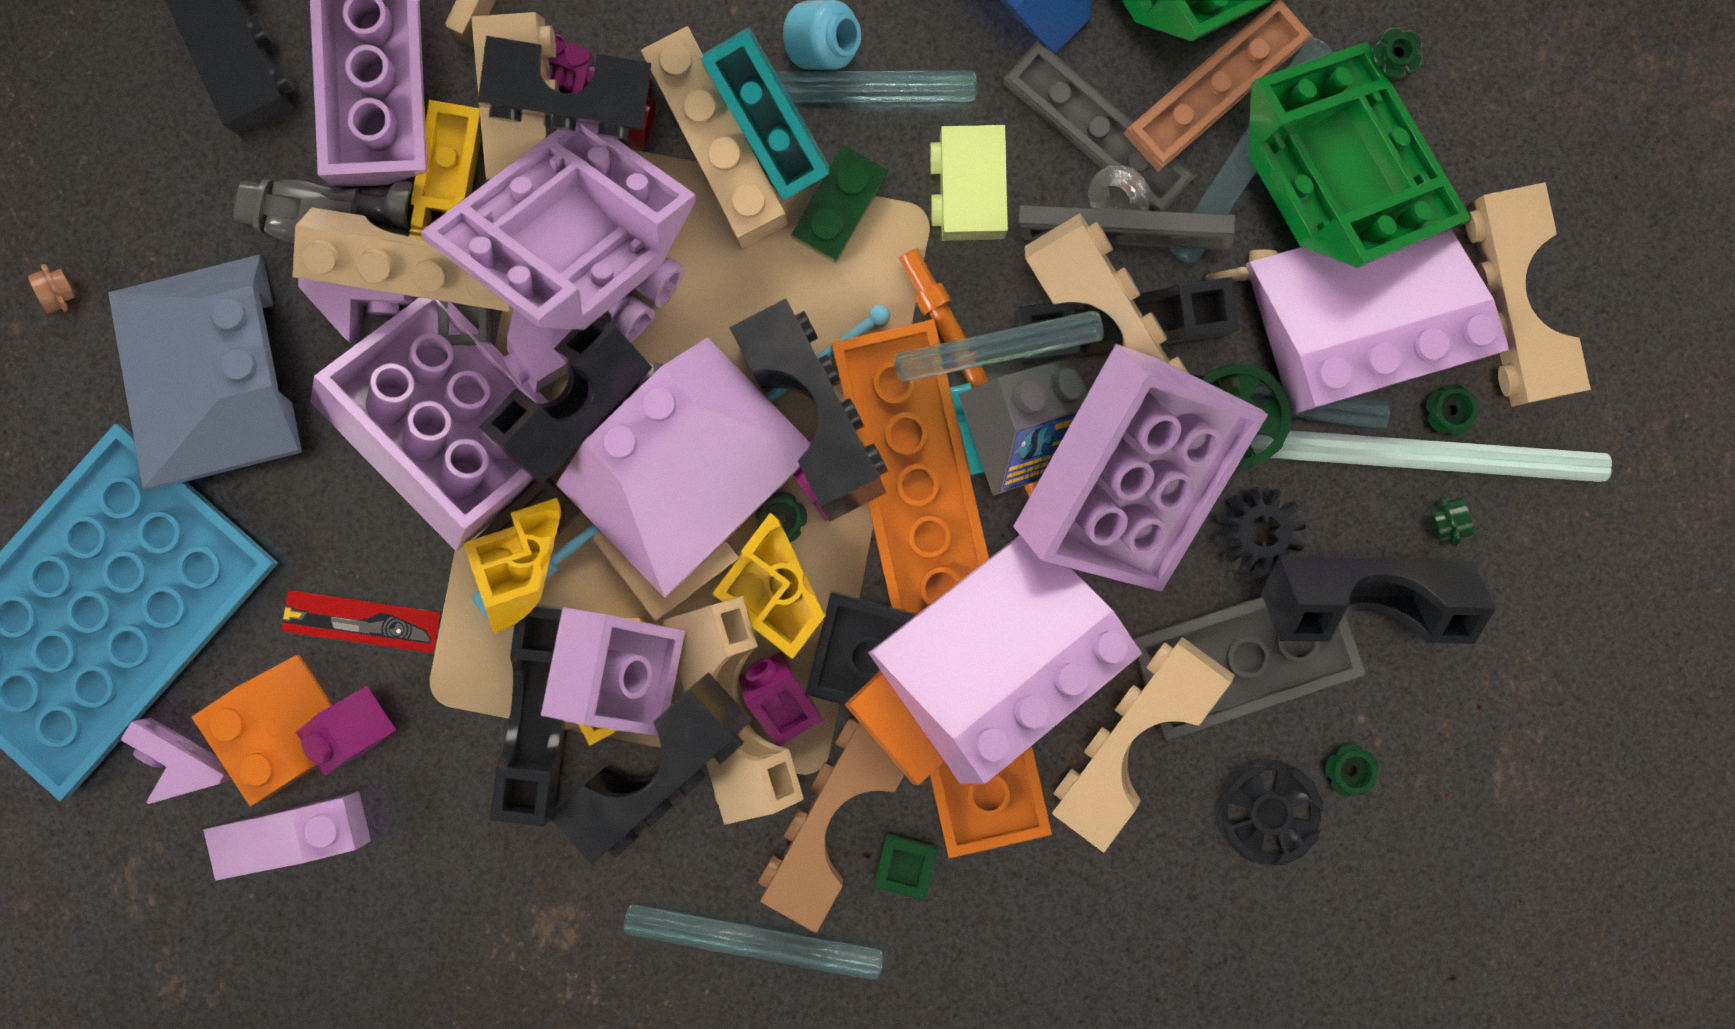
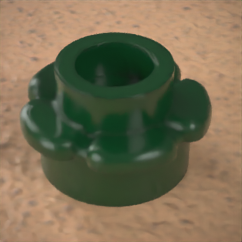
[1372,27,1424,79]
[1426,384,1479,436]
[755,492,807,542]
[1431,497,1474,547]
[1326,744,1378,796]

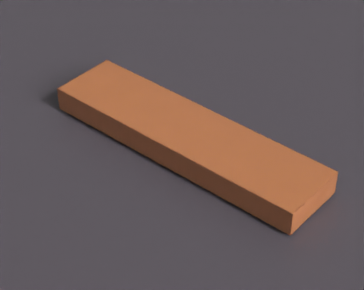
[1123,0,1313,172]

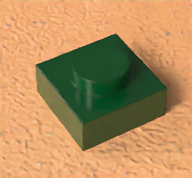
[873,833,938,901]

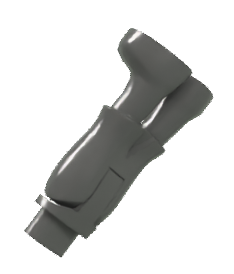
[233,178,414,243]

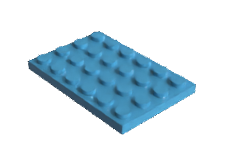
[0,423,278,801]

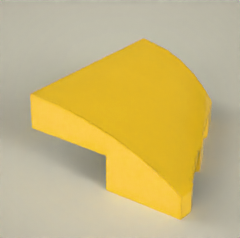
[463,498,562,634]
[712,513,826,659]

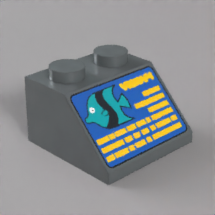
[959,356,1088,496]

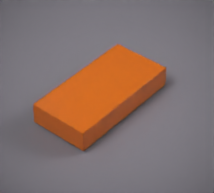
[845,670,944,785]

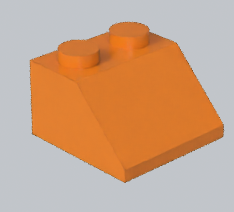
[192,654,332,807]

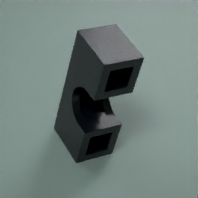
[478,35,651,140]
[479,317,653,485]

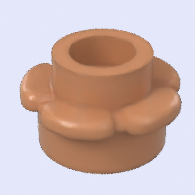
[28,264,75,315]

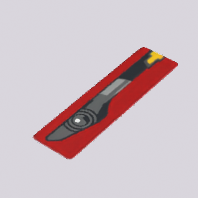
[282,591,440,653]

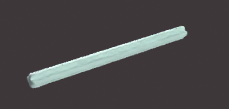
[1251,430,1612,482]

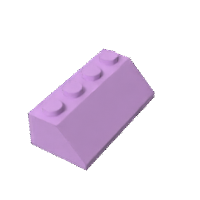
[310,0,428,188]

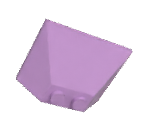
[421,122,696,330]
[556,337,811,598]

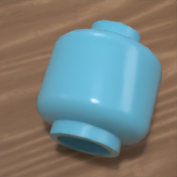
[782,0,861,70]

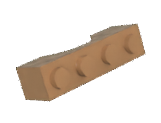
[758,716,904,933]

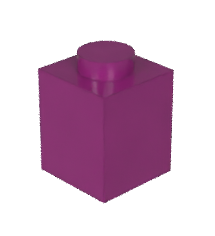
[296,686,396,776]

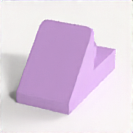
[298,278,416,345]
[121,717,232,804]

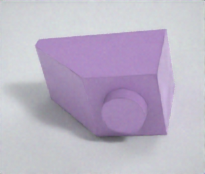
[504,309,572,393]

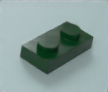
[791,144,888,264]

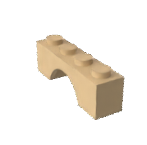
[641,26,788,249]
[1465,182,1591,407]
[293,207,511,312]
[1025,213,1189,374]
[663,596,804,825]
[1052,637,1235,853]

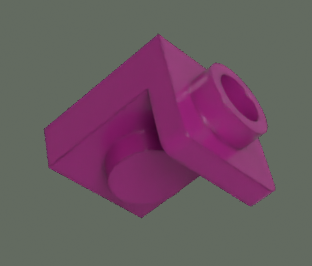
[739,651,823,746]

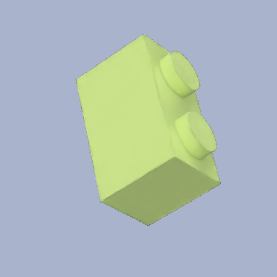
[930,125,1008,241]

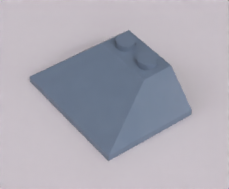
[108,254,302,491]

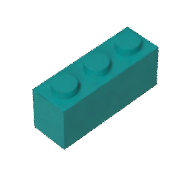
[700,26,829,201]

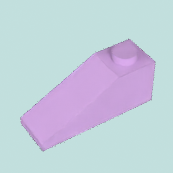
[203,791,371,881]

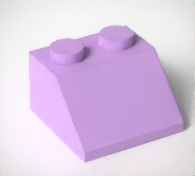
[541,607,685,736]

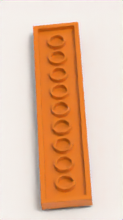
[831,319,1052,858]

